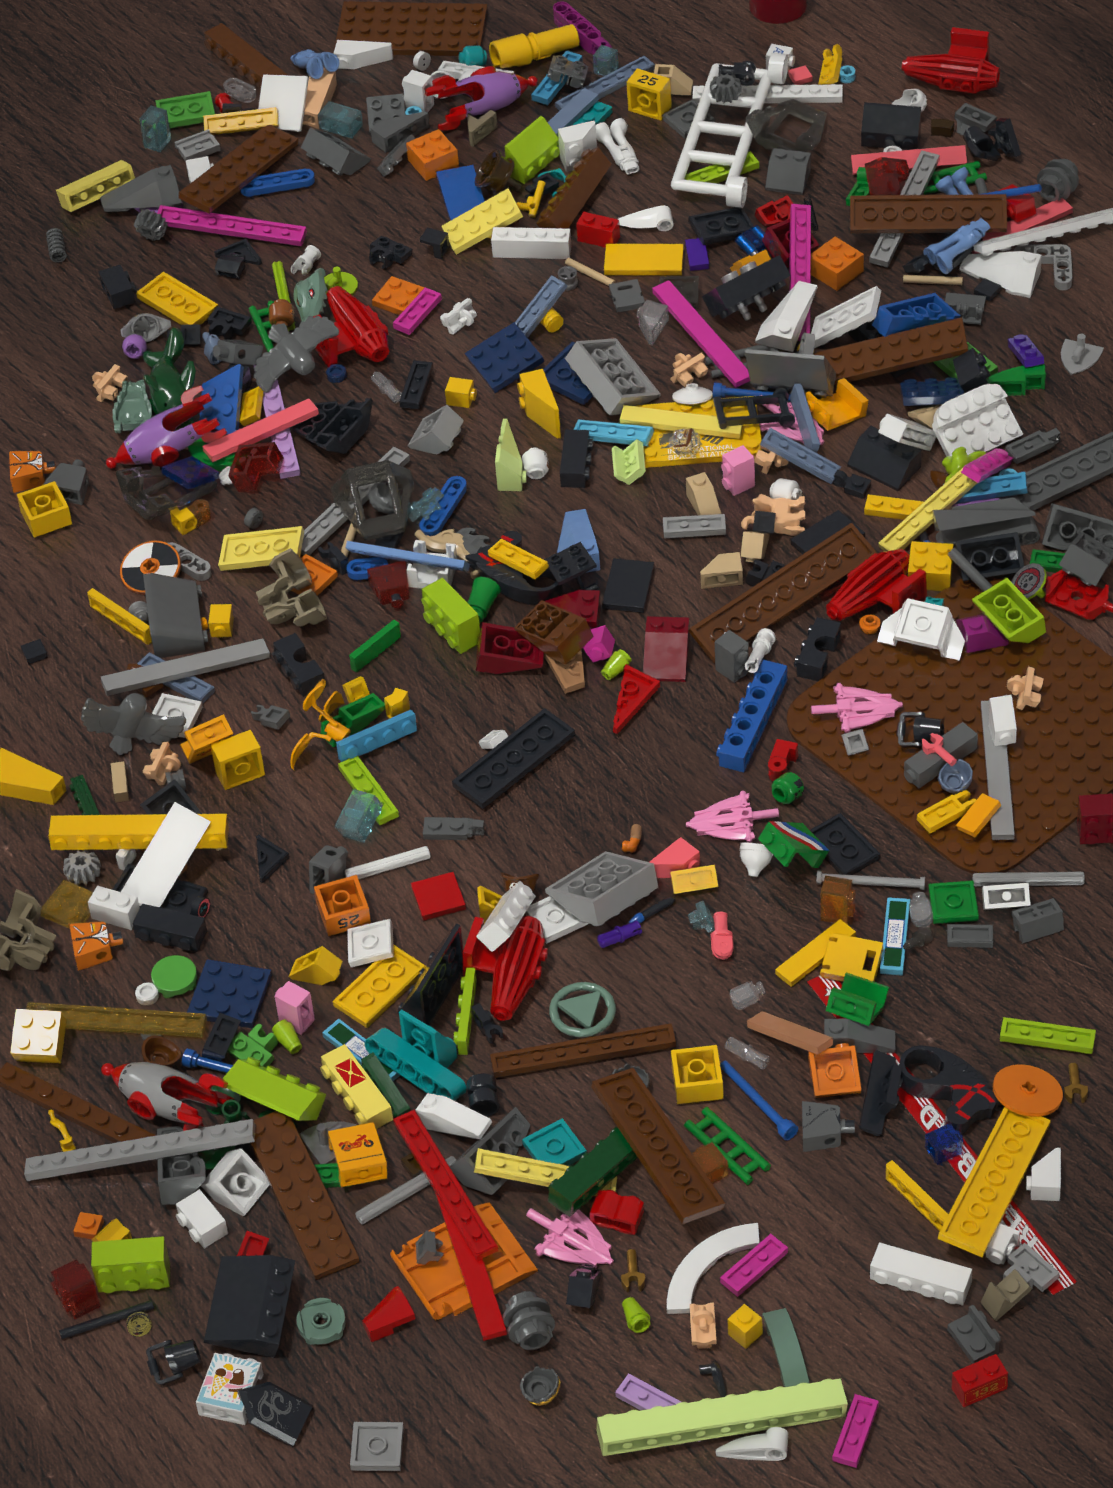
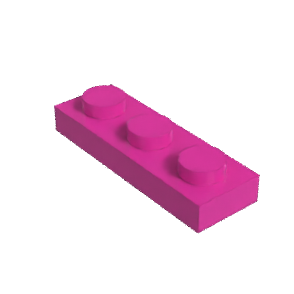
[393,288,442,335]
[720,1234,788,1297]
[832,1394,879,1468]

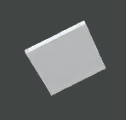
[258,74,309,132]

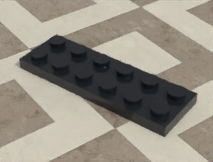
[452,708,575,809]

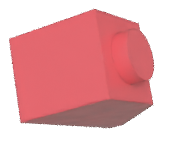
[650,837,700,878]

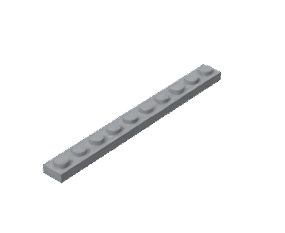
[24,1119,255,1181]

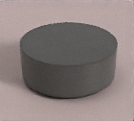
[244,508,263,529]

